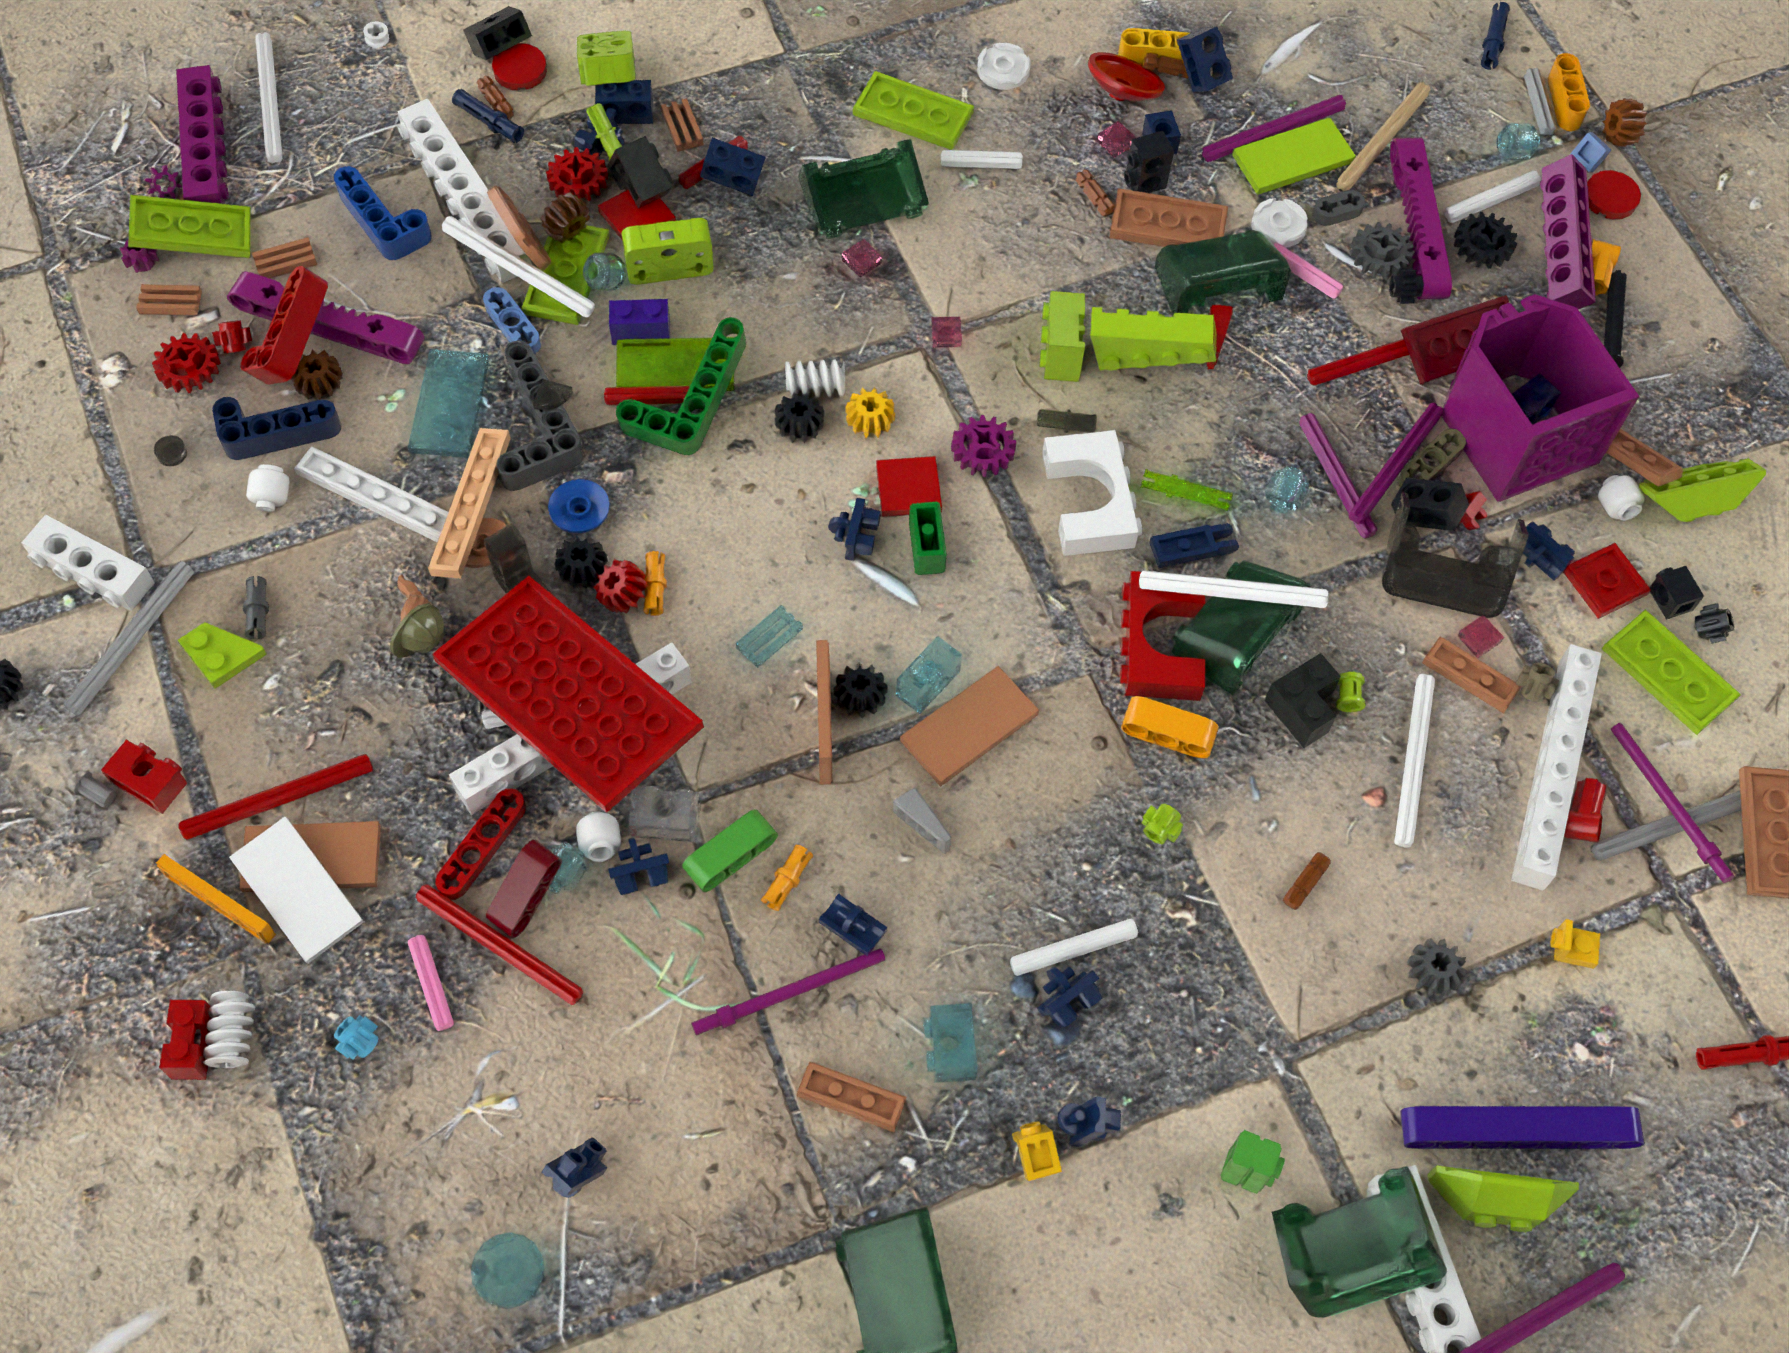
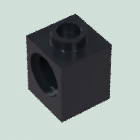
[1650,566,1704,620]

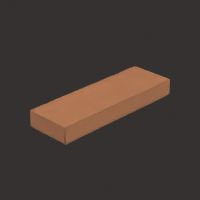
[1606,429,1683,487]
[1422,636,1522,713]
[797,1061,907,1132]

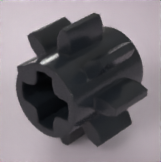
[1389,268,1424,304]
[1695,603,1735,644]

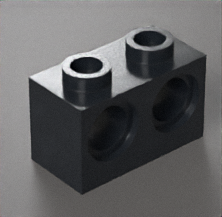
[1124,130,1174,193]
[1391,478,1469,531]

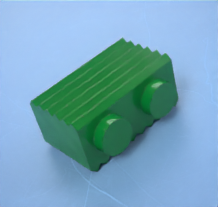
[909,502,947,575]

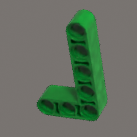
[616,317,747,455]

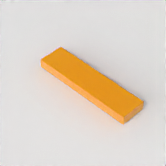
[156,854,276,944]

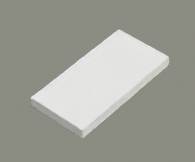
[229,817,364,964]

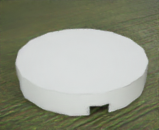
[977,43,1030,90]
[1251,198,1308,248]

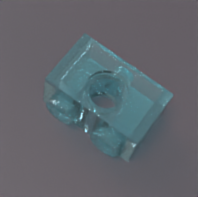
[896,636,962,714]
[923,1003,978,1083]

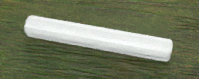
[1444,171,1542,223]
[1010,919,1138,976]

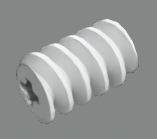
[785,360,846,398]
[203,991,255,1068]

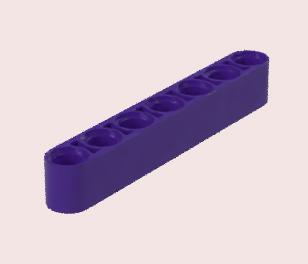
[1400,1106,1645,1149]

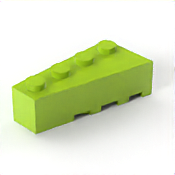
[1090,307,1217,371]

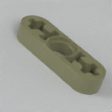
[1398,429,1466,488]

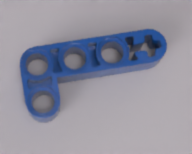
[334,166,432,260]

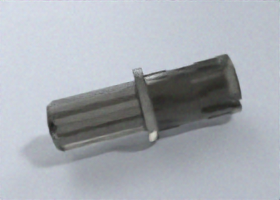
[1036,409,1097,433]

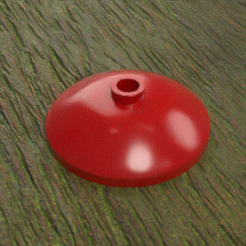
[1087,52,1165,102]

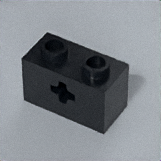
[463,6,532,60]

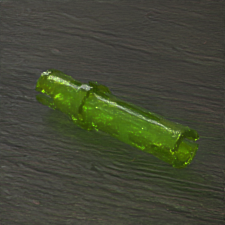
[1140,469,1233,512]

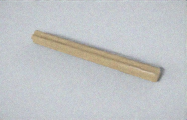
[1336,82,1431,191]

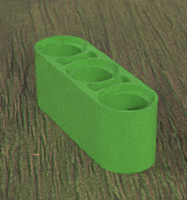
[682,809,778,892]

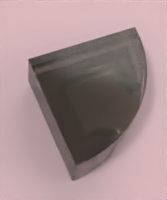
[533,379,573,410]

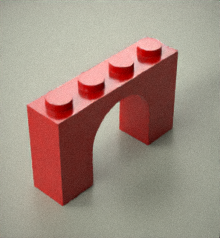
[1119,571,1205,701]

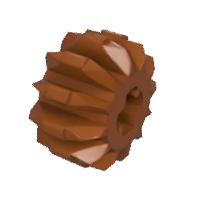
[1602,98,1648,147]

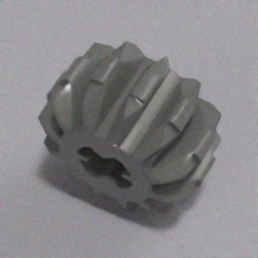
[1407,938,1467,997]

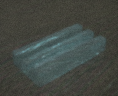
[736,605,803,668]

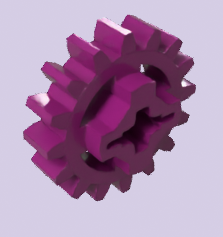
[951,415,1016,477]

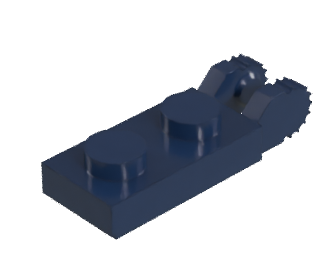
[1149,523,1239,568]

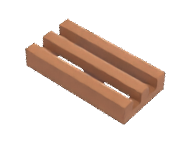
[661,98,704,152]
[252,237,317,278]
[136,284,202,315]

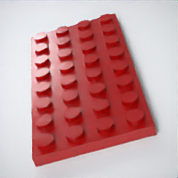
[432,576,704,813]

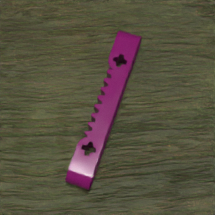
[1390,137,1452,300]
[227,271,425,364]

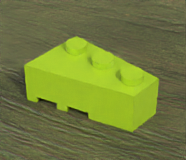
[1039,291,1085,382]

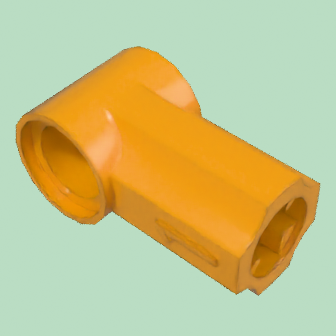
[1591,239,1621,296]

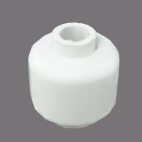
[246,464,290,512]
[1598,475,1645,521]
[576,811,621,862]

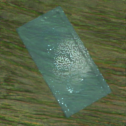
[408,349,490,458]

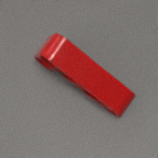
[240,266,328,385]

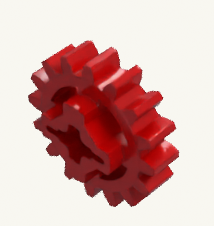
[546,147,608,201]
[152,333,221,393]

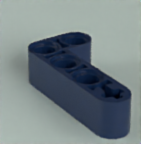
[212,397,342,460]

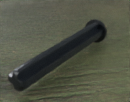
[1604,270,1627,368]

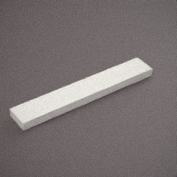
[294,446,449,542]

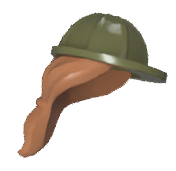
[390,575,444,658]

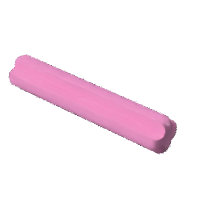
[1268,243,1343,299]
[408,935,454,1031]

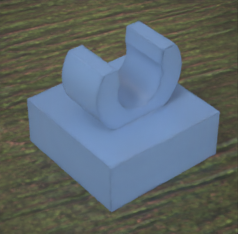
[1570,132,1611,172]

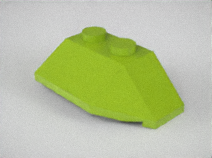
[1639,458,1766,522]
[1428,1165,1579,1232]

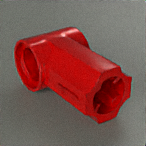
[1564,778,1606,843]

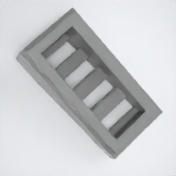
[893,788,951,854]

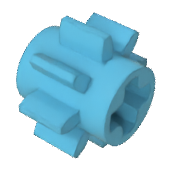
[334,1015,379,1060]

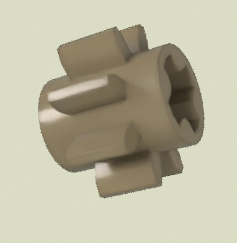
[1516,663,1560,702]

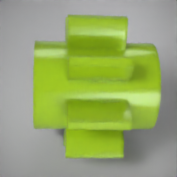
[1141,804,1183,845]

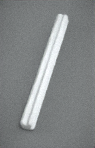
[255,32,283,164]
[442,216,595,318]
[1139,570,1329,608]
[1394,674,1435,848]

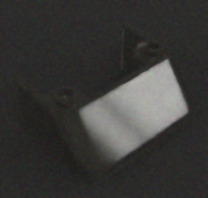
[1382,492,1529,618]

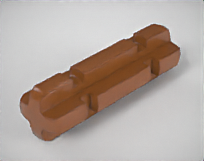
[1143,53,1189,79]
[477,76,514,118]
[1076,169,1115,217]
[1283,852,1331,910]

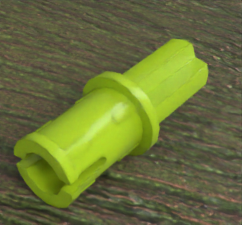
[587,103,622,161]

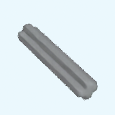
[1524,68,1556,136]

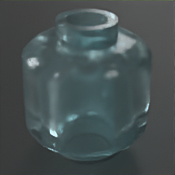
[1496,123,1540,160]
[583,253,626,291]
[1265,466,1309,514]
[548,842,587,894]

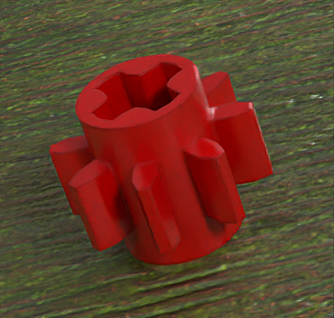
[212,320,252,353]

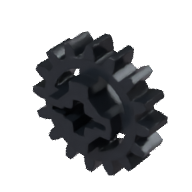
[1453,212,1517,269]

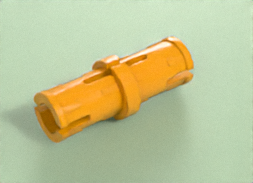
[643,551,667,616]
[761,844,813,911]

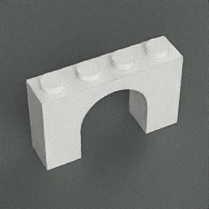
[1042,430,1142,556]

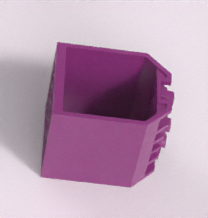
[1441,294,1640,502]

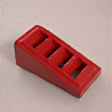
[1206,305,1233,369]

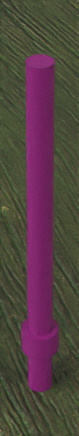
[1611,723,1735,883]
[691,948,886,1036]

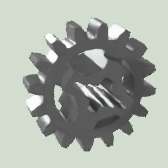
[1350,222,1414,279]

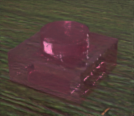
[1097,121,1136,158]
[842,239,882,278]
[931,317,962,348]
[1457,615,1504,658]

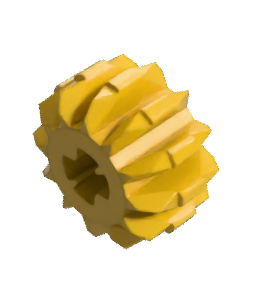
[845,387,895,438]

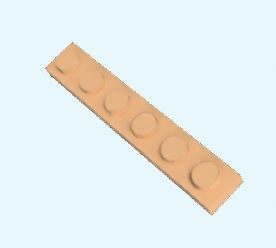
[428,428,511,579]

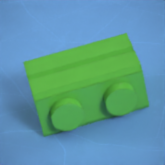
[1220,1130,1285,1194]

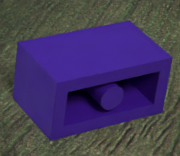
[609,299,670,345]

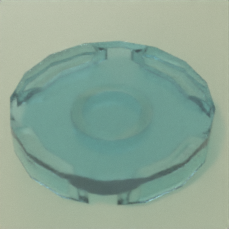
[471,1232,545,1309]

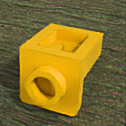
[1550,919,1600,969]
[1012,1122,1062,1181]

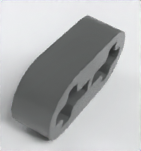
[1312,190,1365,226]

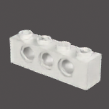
[21,514,155,611]

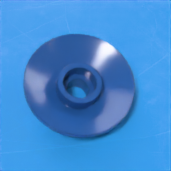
[548,479,610,533]

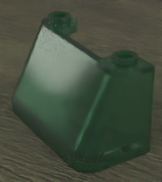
[798,139,929,239]
[1155,230,1291,315]
[1172,560,1313,696]
[1271,1166,1447,1318]
[835,1207,958,1353]

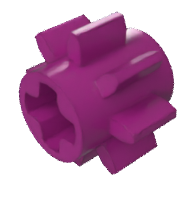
[143,165,182,198]
[120,240,159,273]

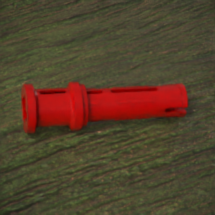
[1696,1035,1789,1070]

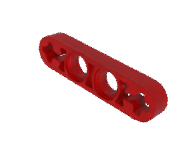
[435,788,526,900]

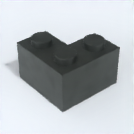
[607,136,672,208]
[1264,653,1341,748]

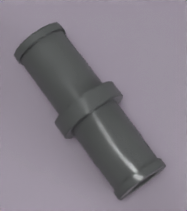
[243,576,269,639]

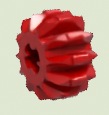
[593,559,649,613]

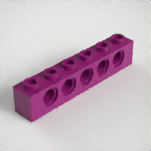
[176,65,229,204]
[1540,154,1596,310]

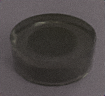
[154,435,187,466]

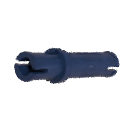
[1481,2,1510,70]
[452,89,524,143]

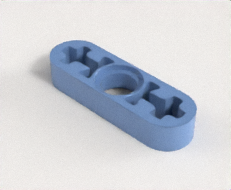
[483,287,541,354]

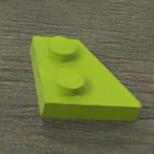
[178,622,267,689]

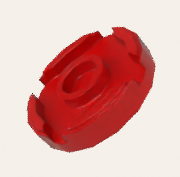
[492,43,547,90]
[1587,170,1641,220]

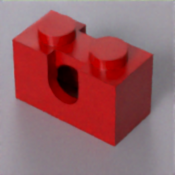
[101,739,187,814]
[159,1000,212,1080]

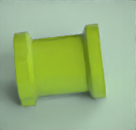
[1336,671,1366,712]

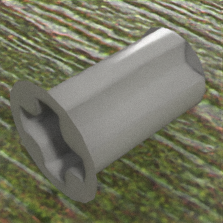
[74,772,117,808]

